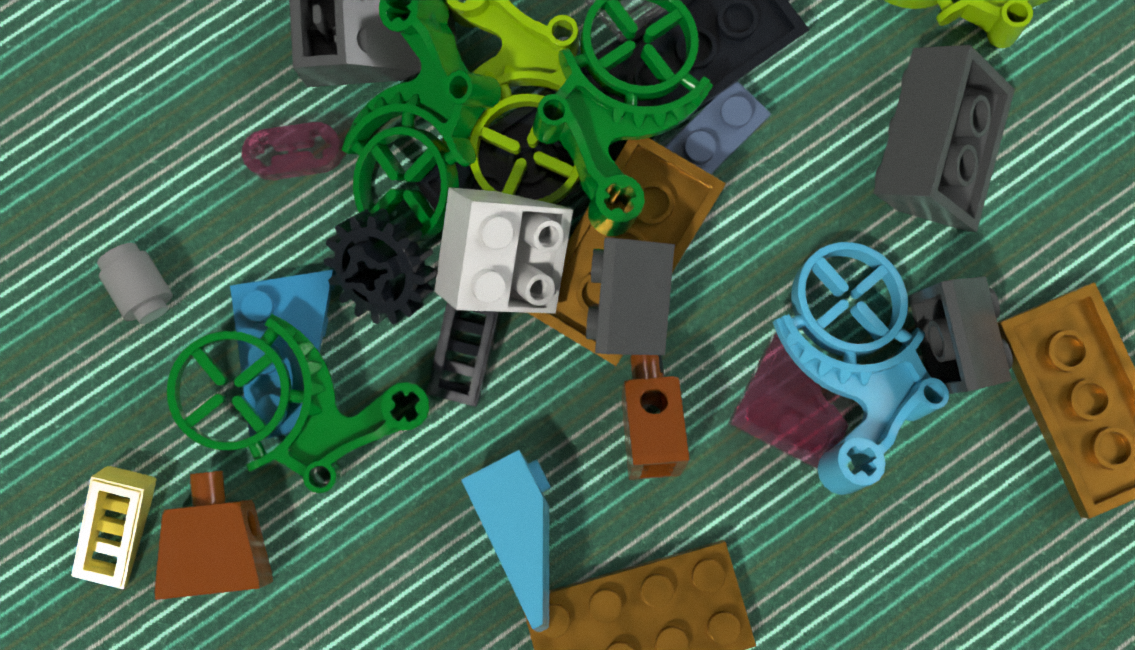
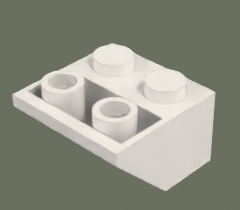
[434,187,573,314]

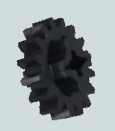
[324,208,437,324]

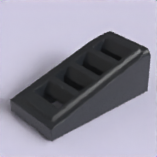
[426,303,503,407]

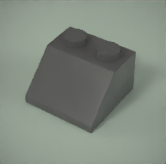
[908,276,1013,394]

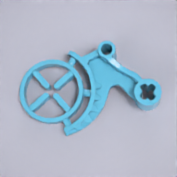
[773,242,949,495]

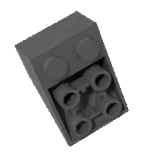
[289,0,457,87]

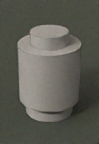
[97,243,173,324]

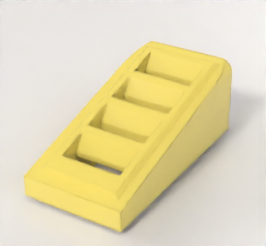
[72,466,157,589]

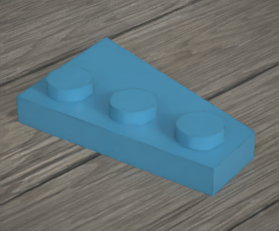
[230,270,336,439]

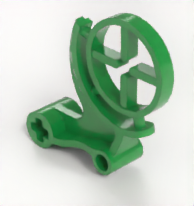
[341,0,501,242]
[533,0,713,236]
[167,314,430,493]

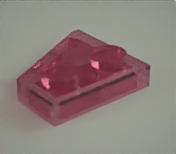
[728,333,849,471]

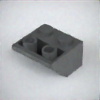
[586,237,675,355]

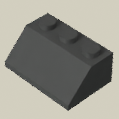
[873,45,1015,232]

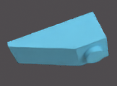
[461,450,551,633]

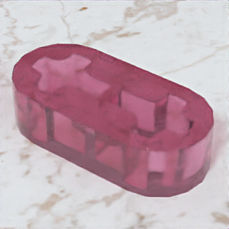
[241,122,344,180]

